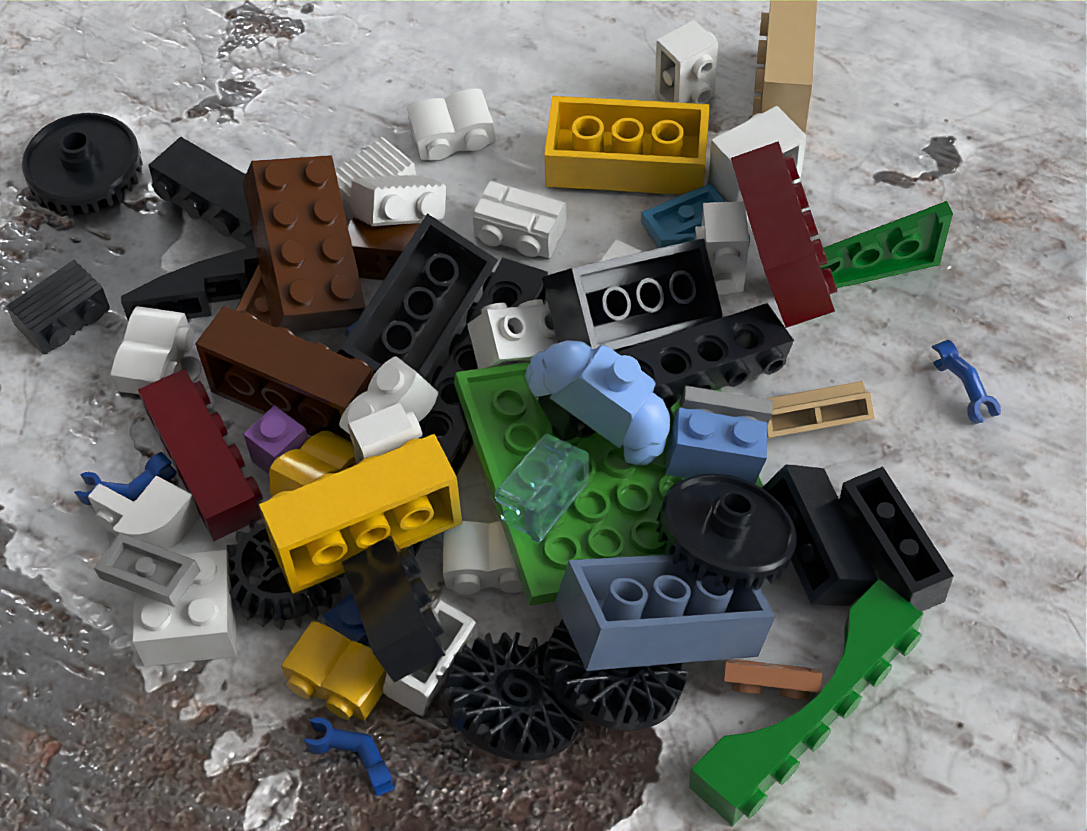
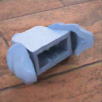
[524,340,670,466]

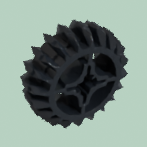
[226,519,346,630]

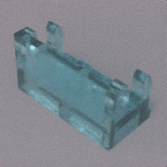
[495,433,589,543]

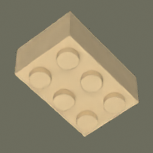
[752,0,817,134]

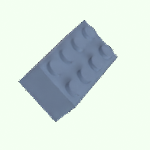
[555,554,776,671]

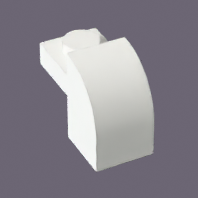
[88,476,200,550]

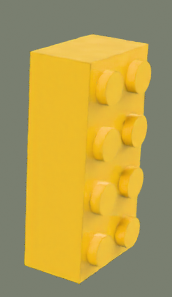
[544,96,710,195]
[259,434,462,594]

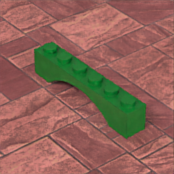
[689,579,924,826]

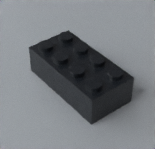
[337,213,498,379]
[541,238,723,350]

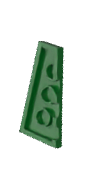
[821,201,953,289]

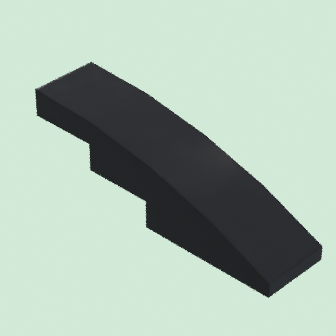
[121,247,259,321]

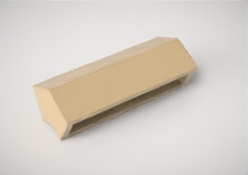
[766,381,875,438]

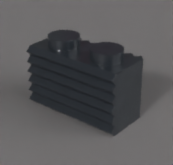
[6,259,110,354]

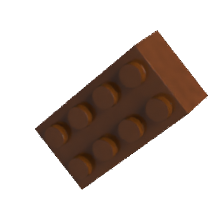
[242,155,366,333]
[195,306,374,442]

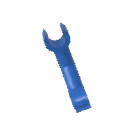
[932,340,1001,424]
[74,452,177,505]
[304,717,395,797]

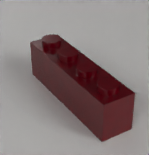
[138,369,263,542]

